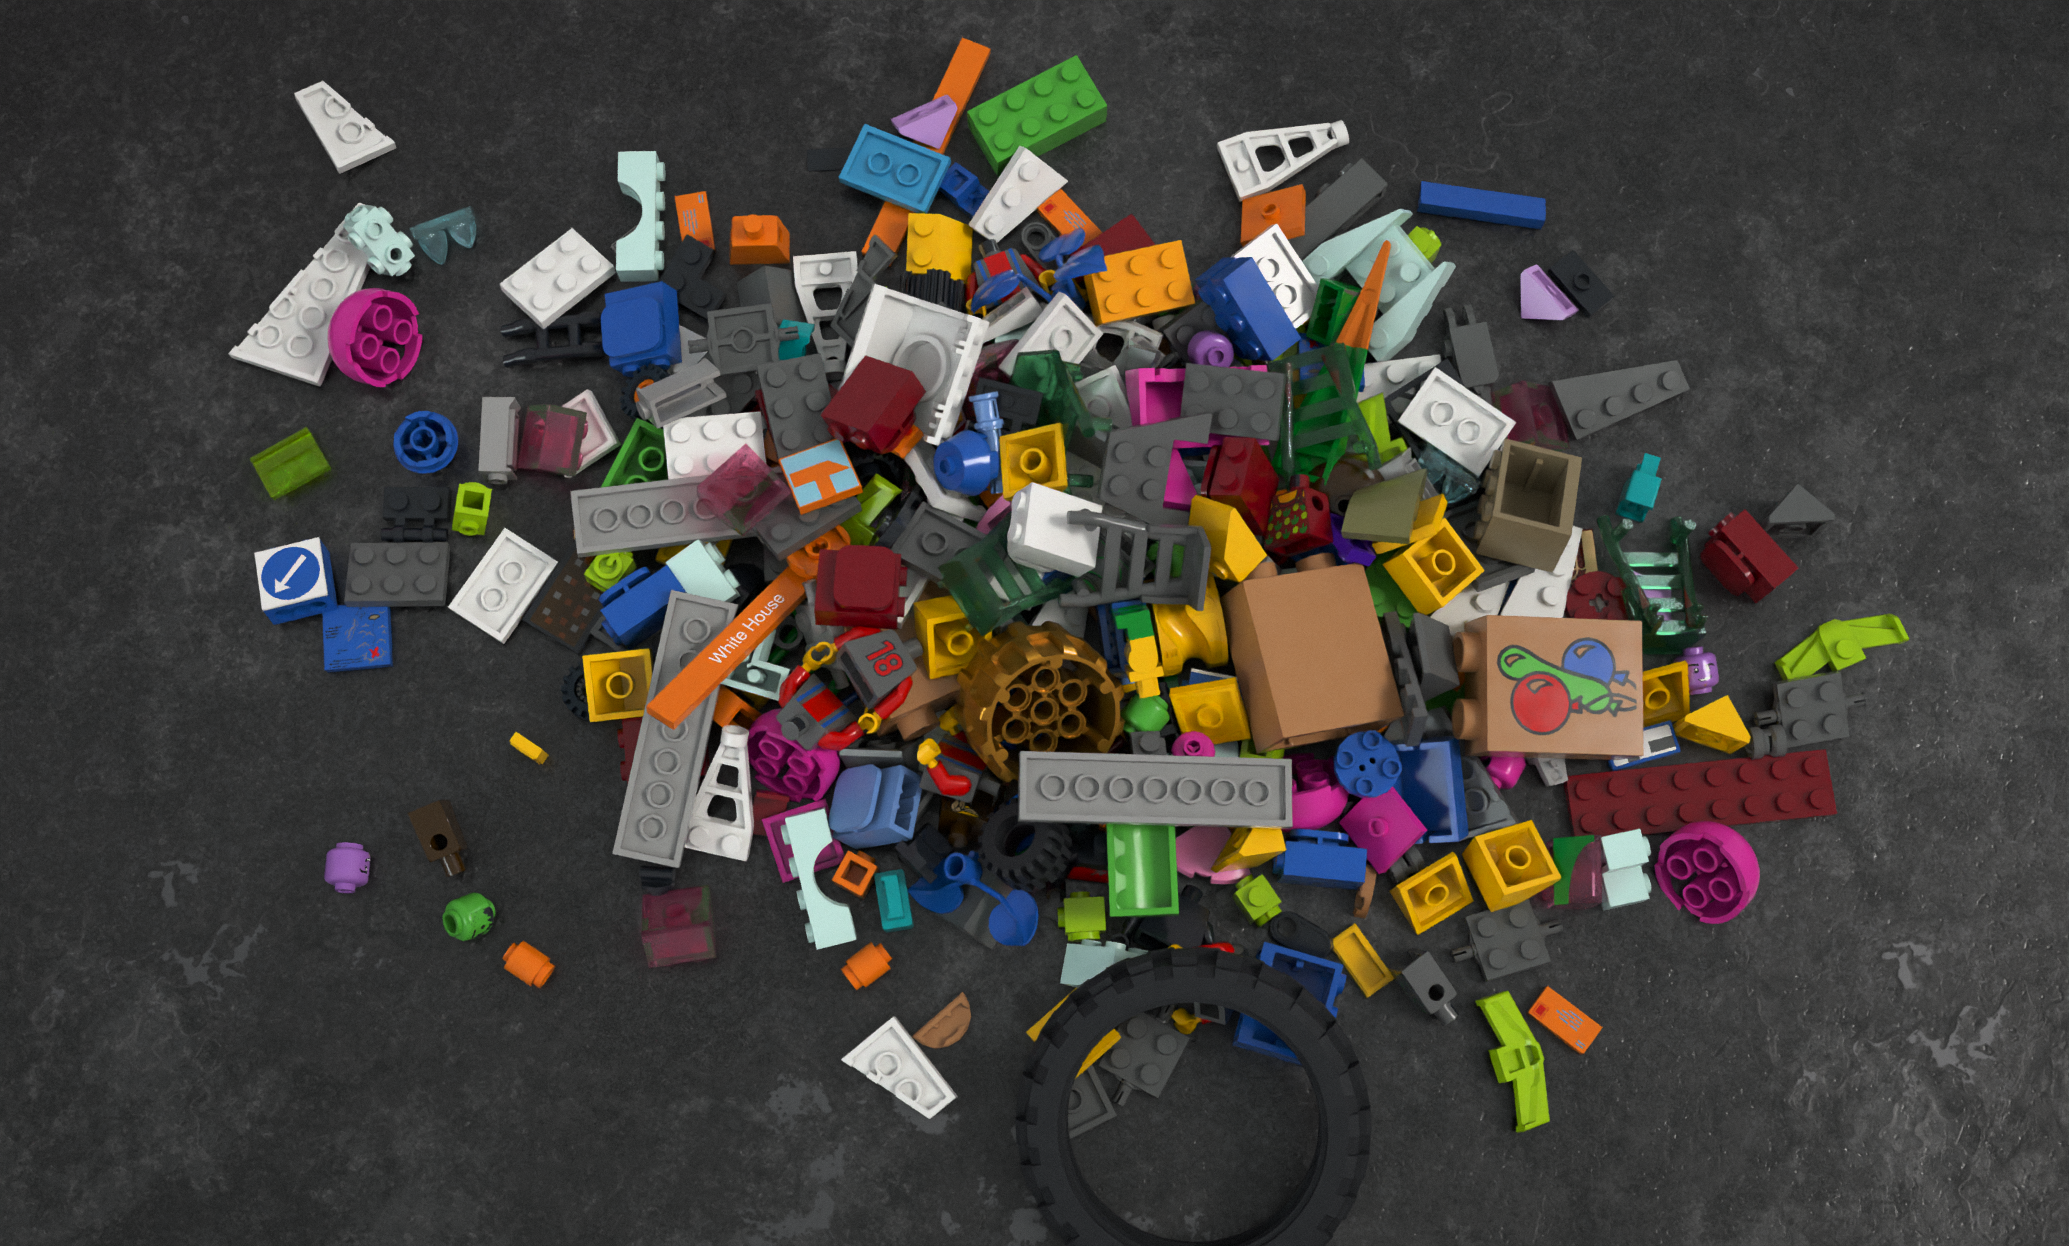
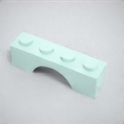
[616,151,666,282]
[780,807,857,950]

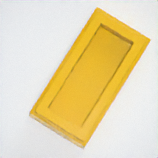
[1332,923,1395,998]

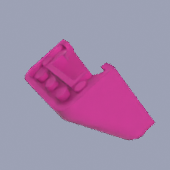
[1125,365,1269,448]

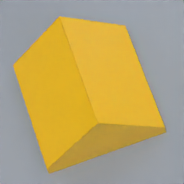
[999,422,1068,501]
[1643,660,1690,728]
[1672,695,1751,754]
[1211,827,1286,873]
[1389,852,1474,935]

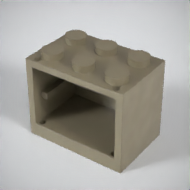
[1473,438,1582,573]

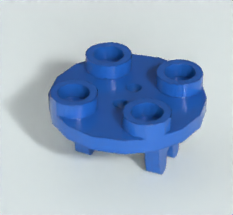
[1333,730,1402,798]

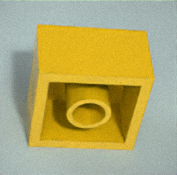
[1382,518,1485,615]

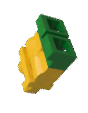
[1111,603,1164,699]

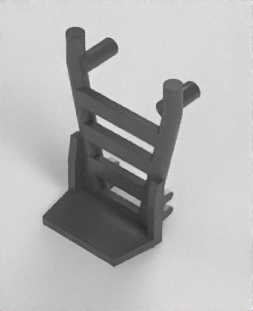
[1058,508,1211,611]

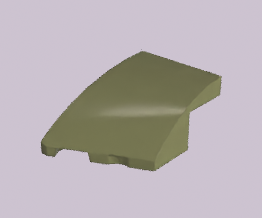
[1341,468,1427,544]

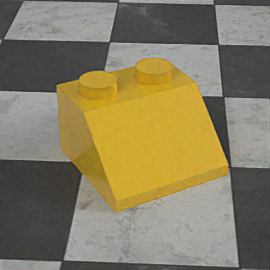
[906,213,973,288]
[1188,495,1267,583]
[913,594,992,679]
[582,648,654,722]
[1462,820,1562,912]

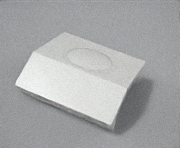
[838,284,990,446]

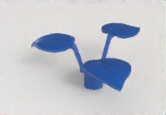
[971,228,1107,314]
[908,794,1038,946]

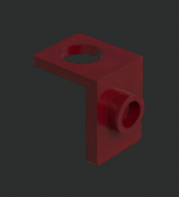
[753,789,790,836]

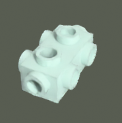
[343,205,415,276]

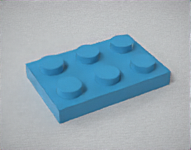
[839,124,951,214]

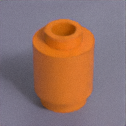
[502,941,555,988]
[841,942,892,990]

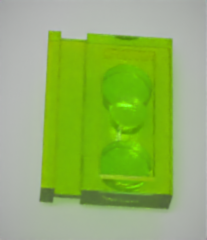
[249,427,332,501]

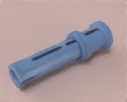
[969,391,1004,494]

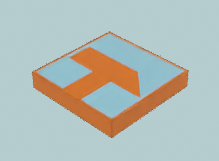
[778,439,863,515]

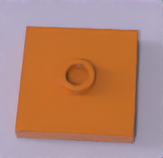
[1241,184,1306,247]

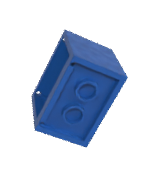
[1232,942,1347,1066]

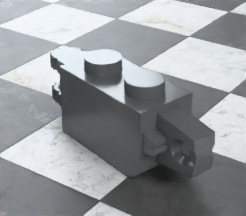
[1441,304,1499,405]

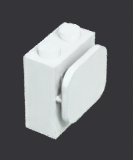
[1007,482,1103,577]

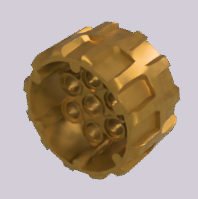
[954,621,1125,782]

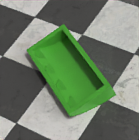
[1106,824,1179,917]

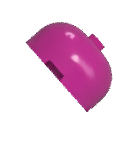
[327,288,422,387]
[747,708,840,802]
[1281,753,1349,833]
[1655,821,1760,924]

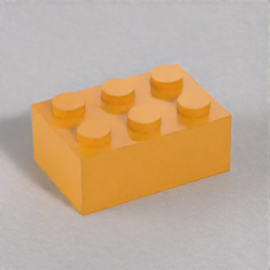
[1084,240,1195,327]

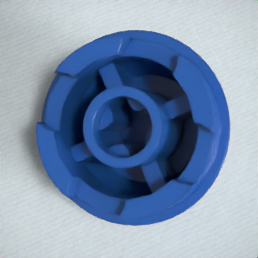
[393,411,458,474]
[934,430,999,496]

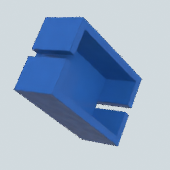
[1195,257,1301,361]
[1390,736,1469,844]

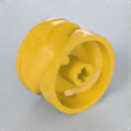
[1143,571,1228,677]

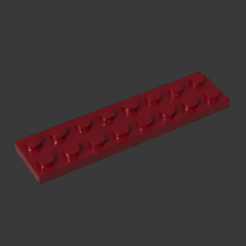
[1564,749,1837,841]

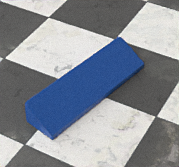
[1417,181,1546,229]

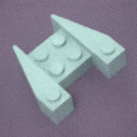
[1302,209,1456,362]

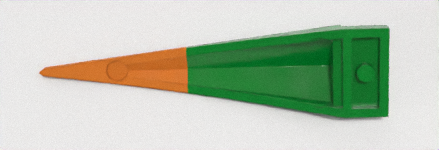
[1271,240,1391,485]

